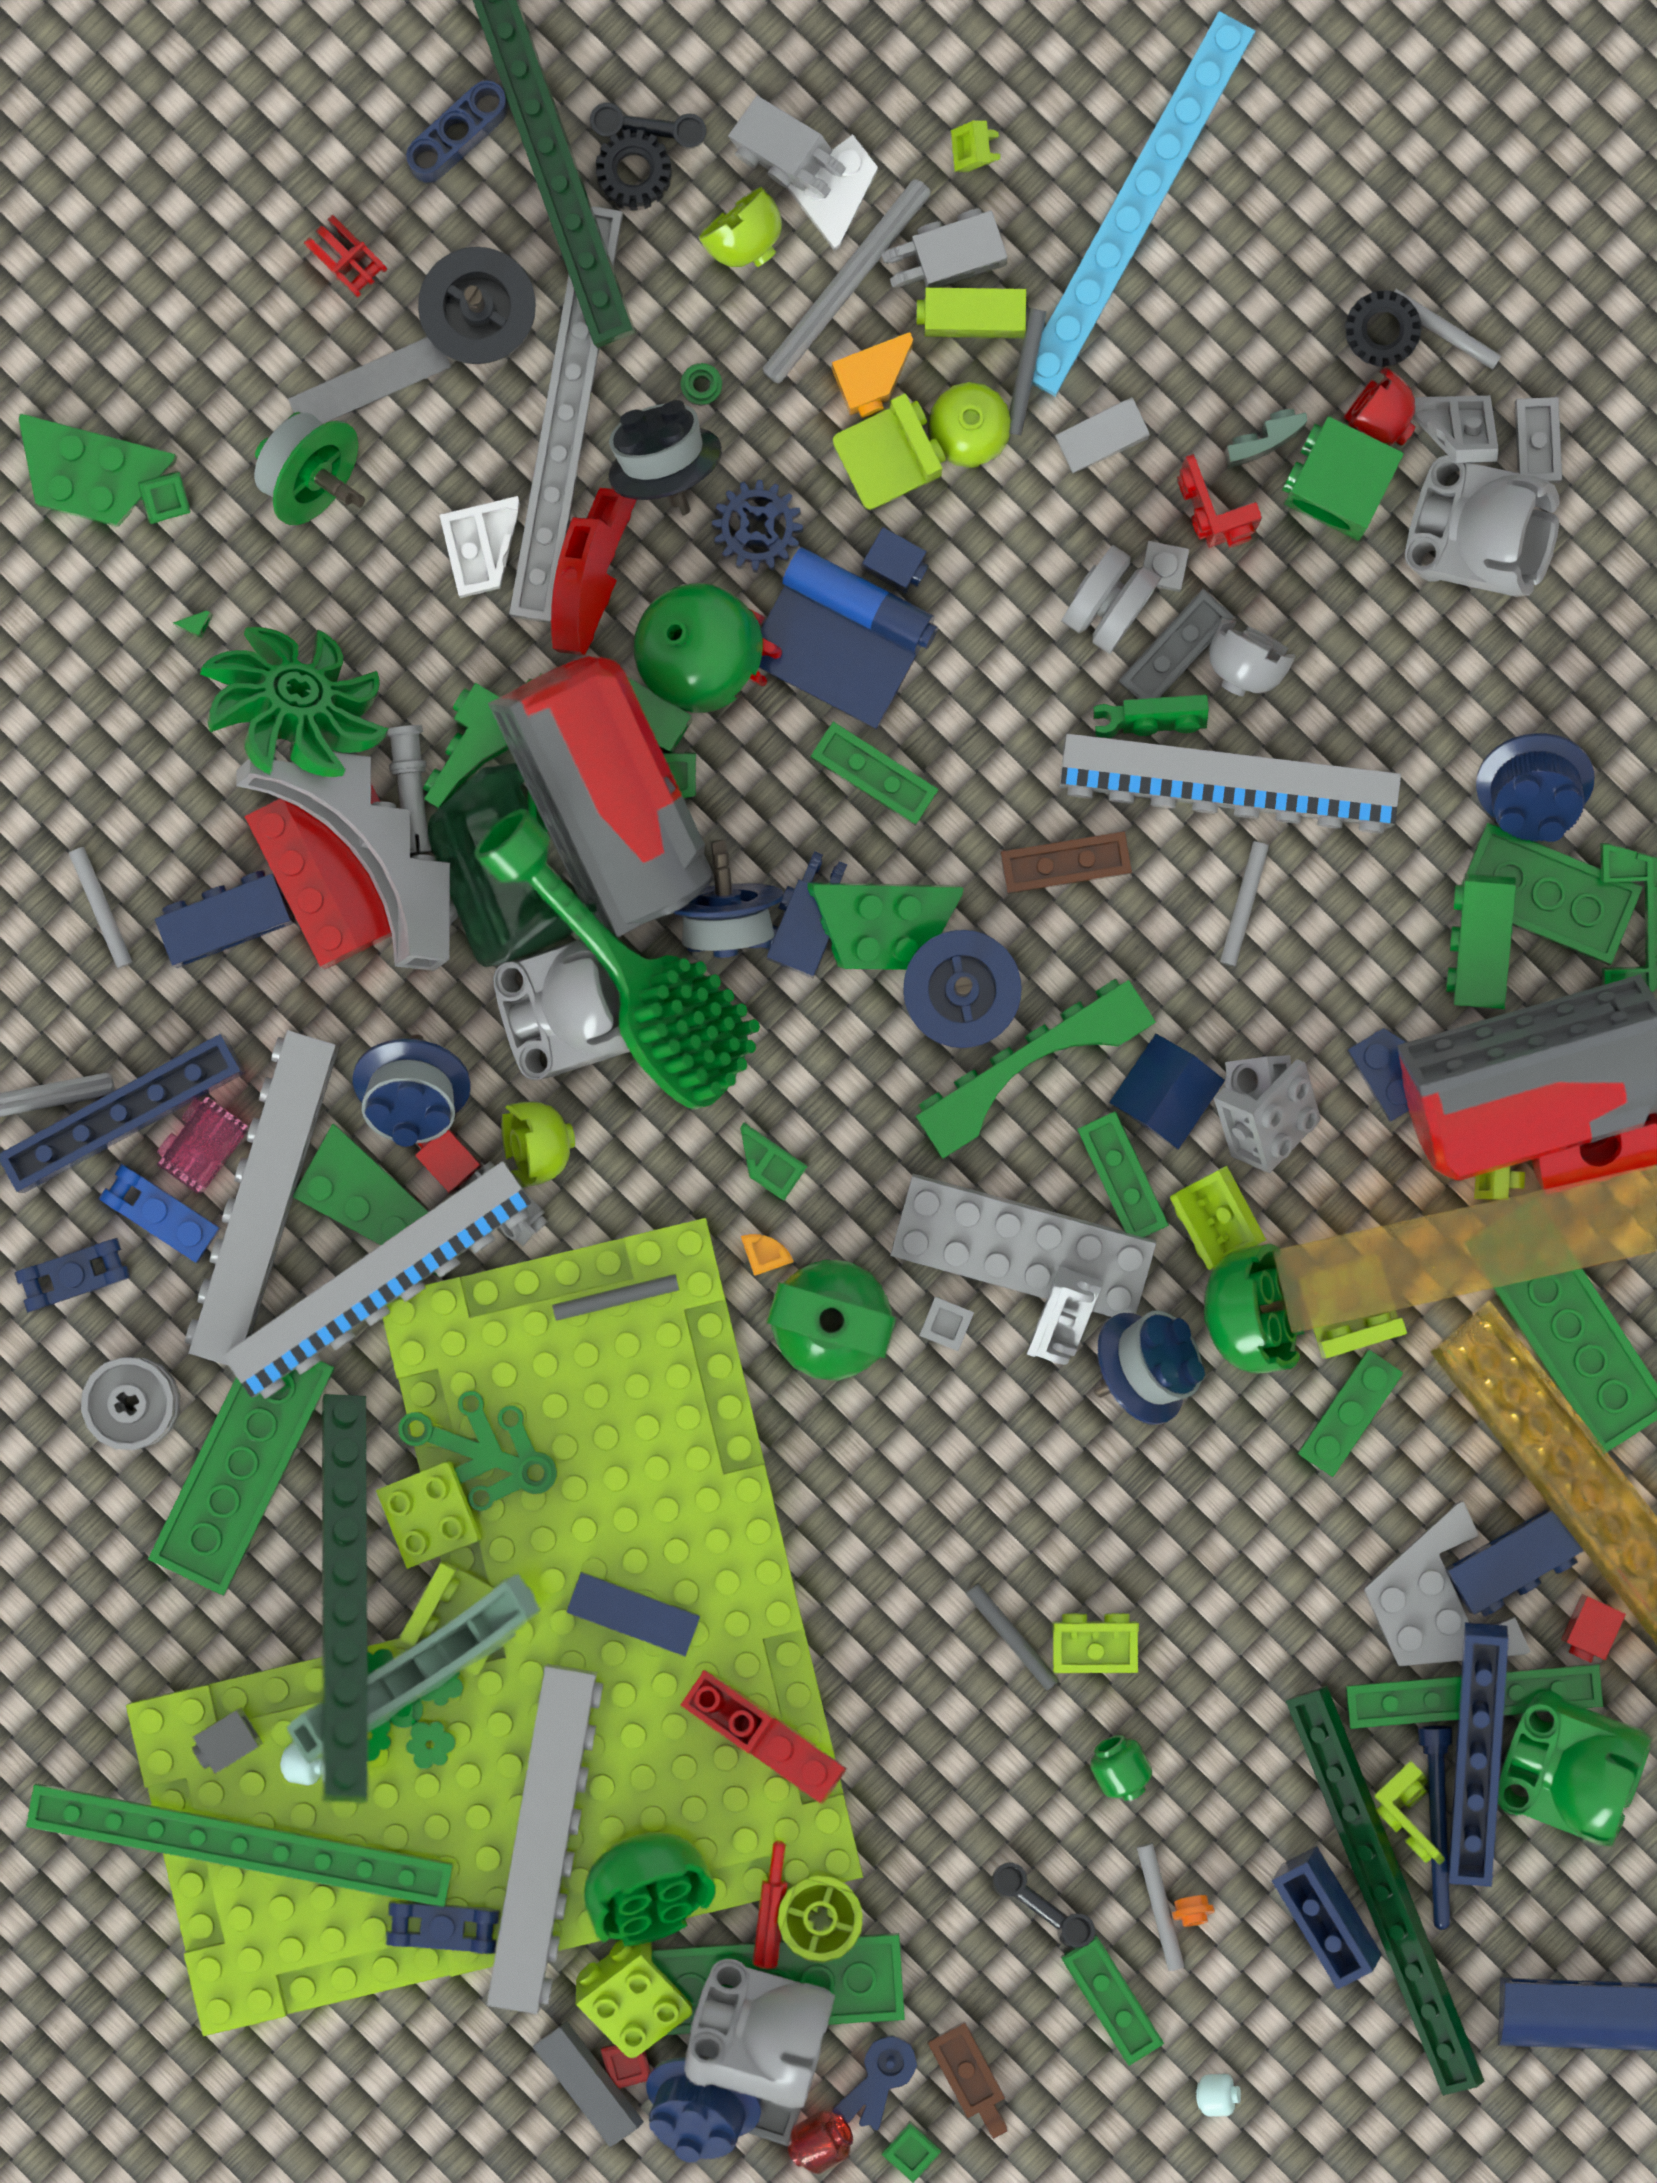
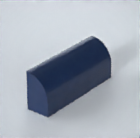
[1498,1977,1657,2051]

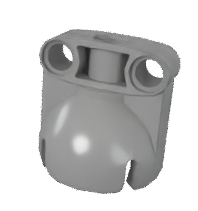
[1405,455,1560,597]
[493,939,630,1080]
[684,1959,835,2108]

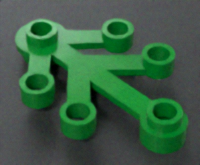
[398,1391,557,1511]

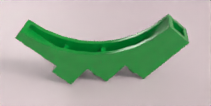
[423,673,693,811]

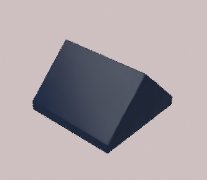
[1109,1033,1225,1150]

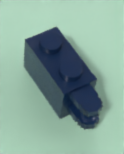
[763,851,847,979]

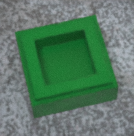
[137,471,191,524]
[882,2121,941,2183]

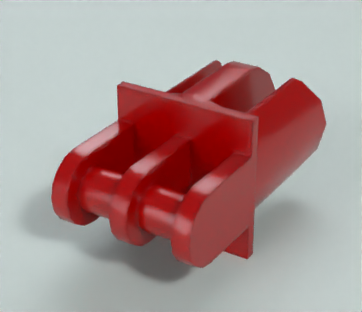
[304,214,387,298]

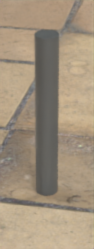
[1009,308,1047,436]
[552,1274,679,1321]
[965,1583,1059,1691]

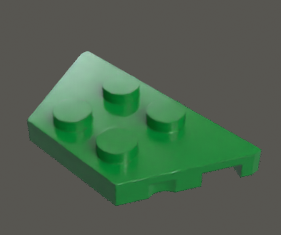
[18,413,177,527]
[807,882,963,970]

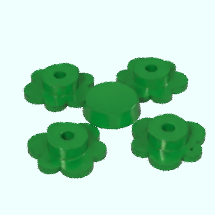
[367,1649,464,1769]

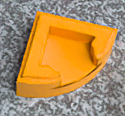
[740,1234,794,1276]

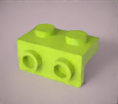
[1170,1166,1266,1270]
[1053,1613,1139,1673]

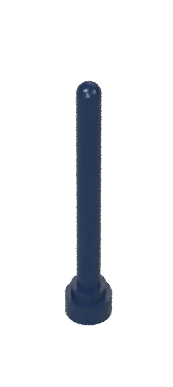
[1418,1725,1453,1930]

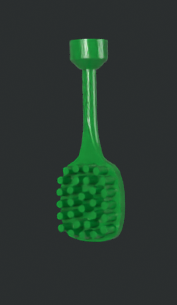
[475,809,760,1109]

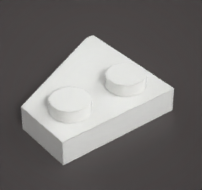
[787,135,878,251]
[439,496,520,598]

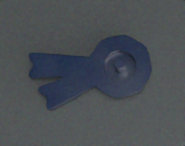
[832,2035,917,2131]

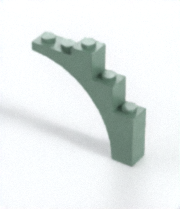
[286,1574,540,1764]

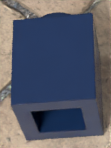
[862,527,929,594]

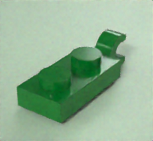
[1093,695,1209,739]

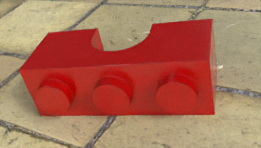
[1532,1113,1657,1195]

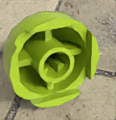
[698,187,782,267]
[928,382,1011,468]
[501,1101,575,1187]
[778,1876,863,1963]

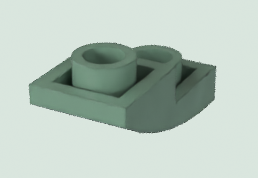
[1224,409,1308,469]

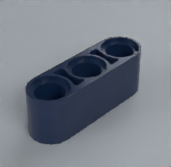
[406,80,508,183]

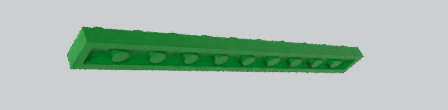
[26,1783,454,1907]

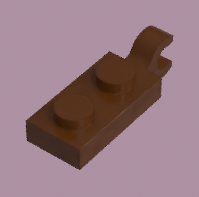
[928,2021,1008,2139]

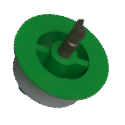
[254,412,365,526]

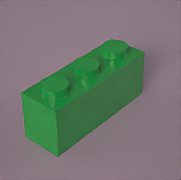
[1446,873,1516,1009]

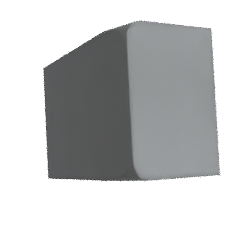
[1055,397,1150,474]

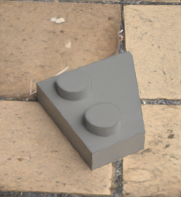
[1413,395,1498,463]

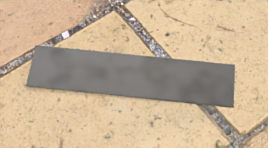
[288,337,451,424]

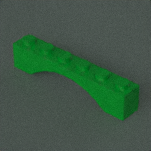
[915,978,1156,1160]

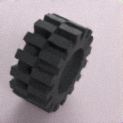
[596,129,672,211]
[1345,290,1422,367]

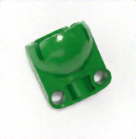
[766,1259,897,1381]
[1498,1691,1653,1846]

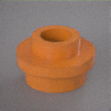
[1172,1895,1215,1927]

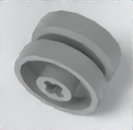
[1061,545,1162,654]
[81,1357,181,1450]

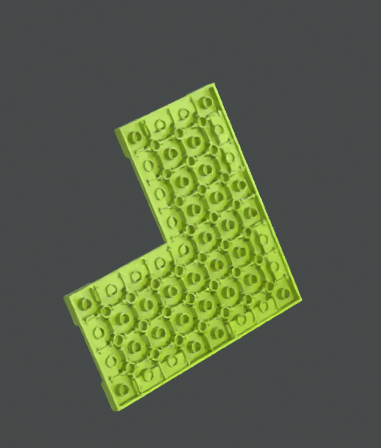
[126,1218,863,2036]

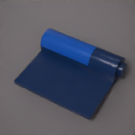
[759,547,938,730]

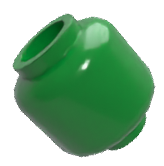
[1090,1735,1152,1801]

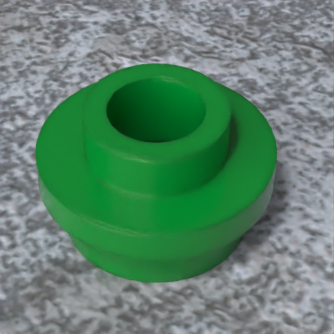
[681,363,722,406]

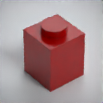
[415,1129,483,1194]
[1561,1594,1626,1663]

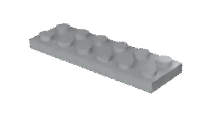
[890,1173,1156,1317]

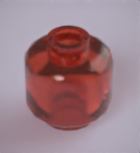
[788,2110,853,2174]

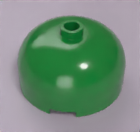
[633,583,763,713]
[1204,1244,1304,1374]
[584,1832,716,1946]

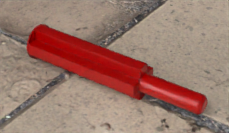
[752,1841,787,1969]

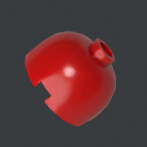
[1343,367,1416,446]

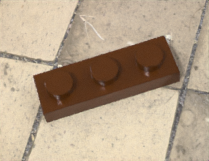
[1000,831,1132,894]

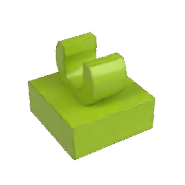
[951,120,1001,172]
[1474,1166,1525,1200]

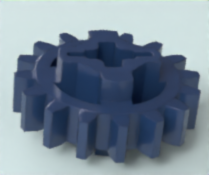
[712,480,803,573]

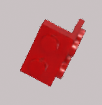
[1177,454,1262,548]

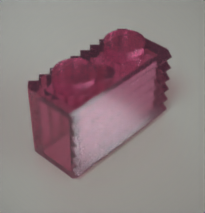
[157,1096,250,1195]

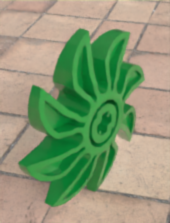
[200,627,388,777]

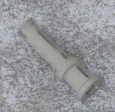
[386,725,431,854]

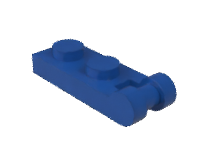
[98,1164,221,1263]

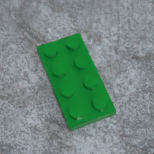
[1461,823,1643,965]

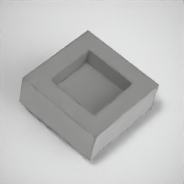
[1143,541,1189,592]
[919,1297,974,1351]

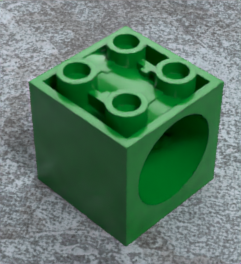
[1282,416,1404,541]

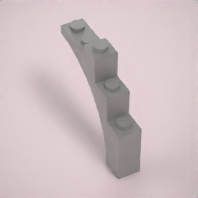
[236,750,450,971]

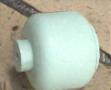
[281,1741,322,1785]
[1196,2073,1241,2117]

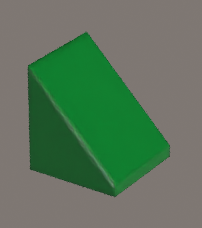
[173,611,213,638]

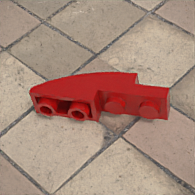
[551,488,637,656]
[680,1670,847,1804]

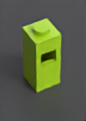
[916,288,1026,338]

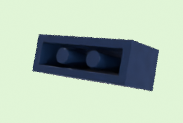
[154,870,295,968]
[1445,1505,1584,1617]
[1271,1846,1382,1990]

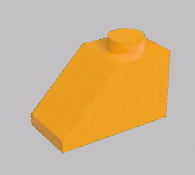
[832,332,913,418]

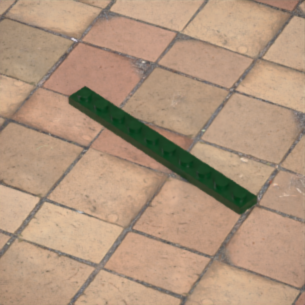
[472,0,636,348]
[322,1394,368,1803]
[1286,1686,1485,2096]

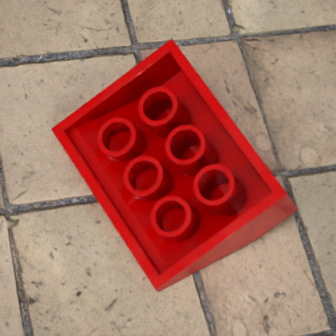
[244,783,392,970]

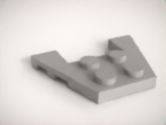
[1363,1501,1530,1666]

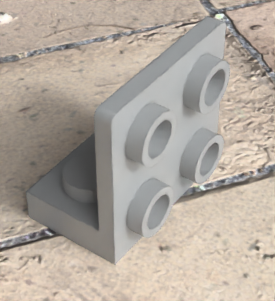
[1214,1059,1321,1173]

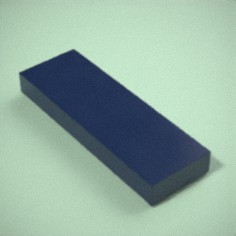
[566,1572,700,1657]

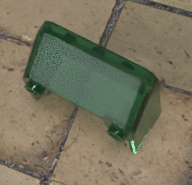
[428,763,597,967]

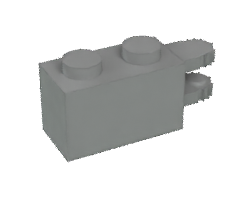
[728,96,846,198]
[881,208,1008,288]

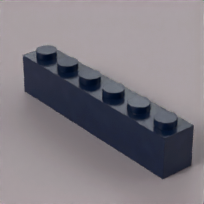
[0,1034,246,1193]
[1448,1623,1509,1887]

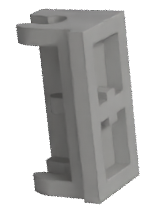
[1027,1266,1103,1365]

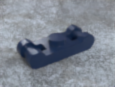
[14,1238,131,1313]
[385,1901,499,1954]

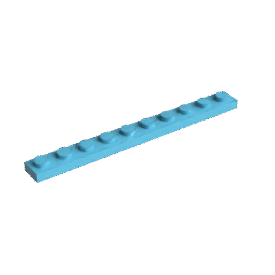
[1032,11,1255,397]

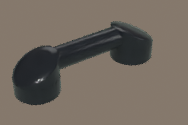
[590,103,707,149]
[992,1862,1095,1948]

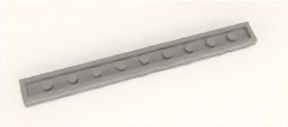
[509,206,623,623]

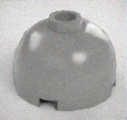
[1209,619,1296,696]

